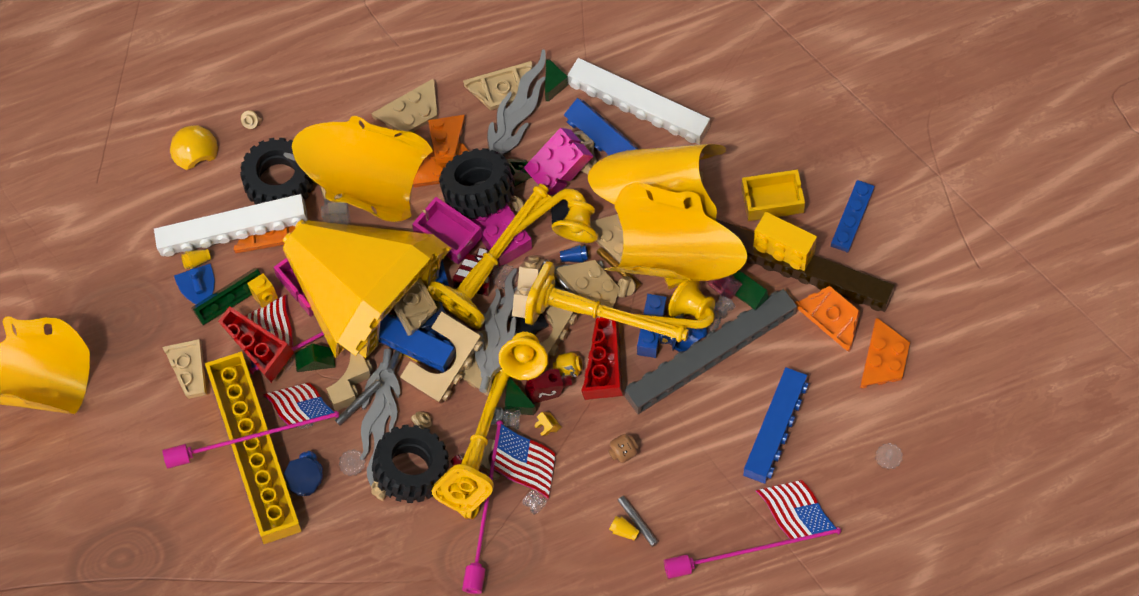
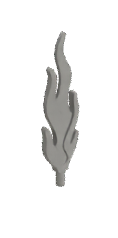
[487,49,546,155]
[475,268,518,393]
[361,349,400,486]

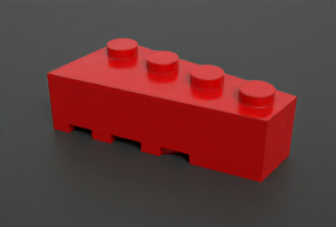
[218,306,294,383]
[581,317,623,400]

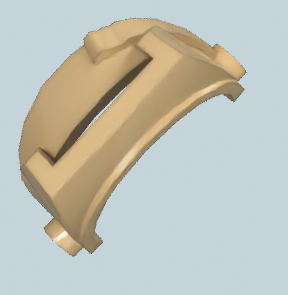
[481,439,500,480]

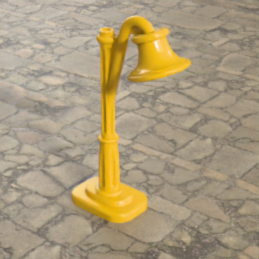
[427,184,598,330]
[525,261,715,342]
[432,332,548,513]

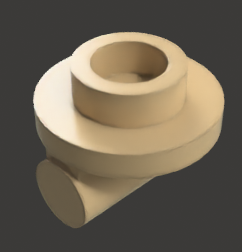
[241,110,262,129]
[507,196,525,215]
[618,276,636,298]
[411,412,432,430]
[371,481,386,501]

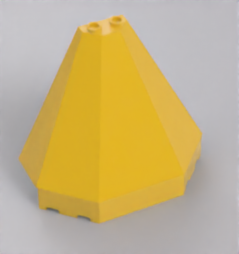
[283,219,452,358]

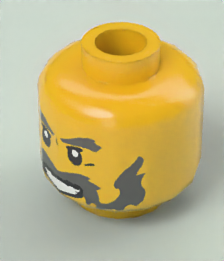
[553,352,583,378]

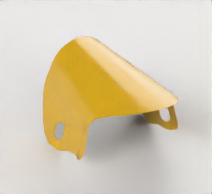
[292,116,433,222]
[588,144,726,221]
[604,182,747,281]
[0,317,90,414]

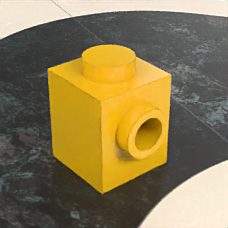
[247,273,278,308]

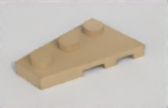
[162,339,207,399]

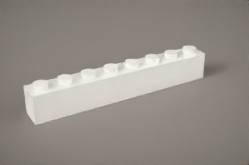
[568,58,710,145]
[154,194,308,257]

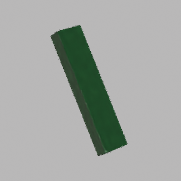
[191,268,261,325]
[714,270,769,310]

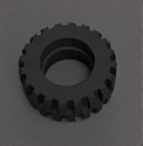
[240,137,314,205]
[439,148,515,219]
[372,425,449,503]

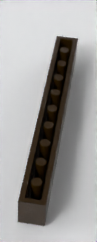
[716,219,895,312]

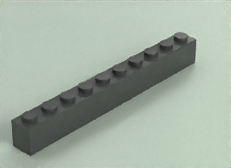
[625,289,797,415]

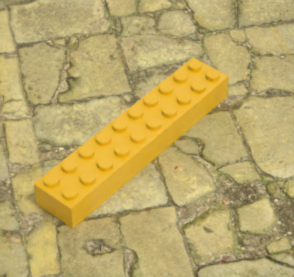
[205,351,301,544]

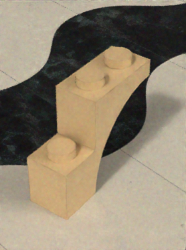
[512,255,545,318]
[326,353,372,411]

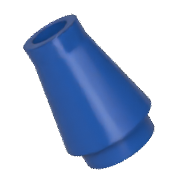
[560,244,589,263]

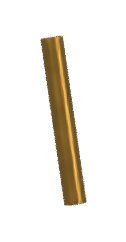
[596,247,642,290]

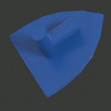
[174,264,215,304]

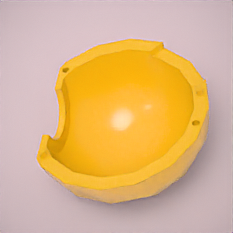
[170,125,218,170]

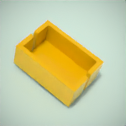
[741,170,805,221]
[753,212,817,271]

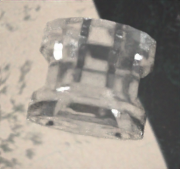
[713,294,735,319]
[503,409,521,430]
[522,489,547,514]

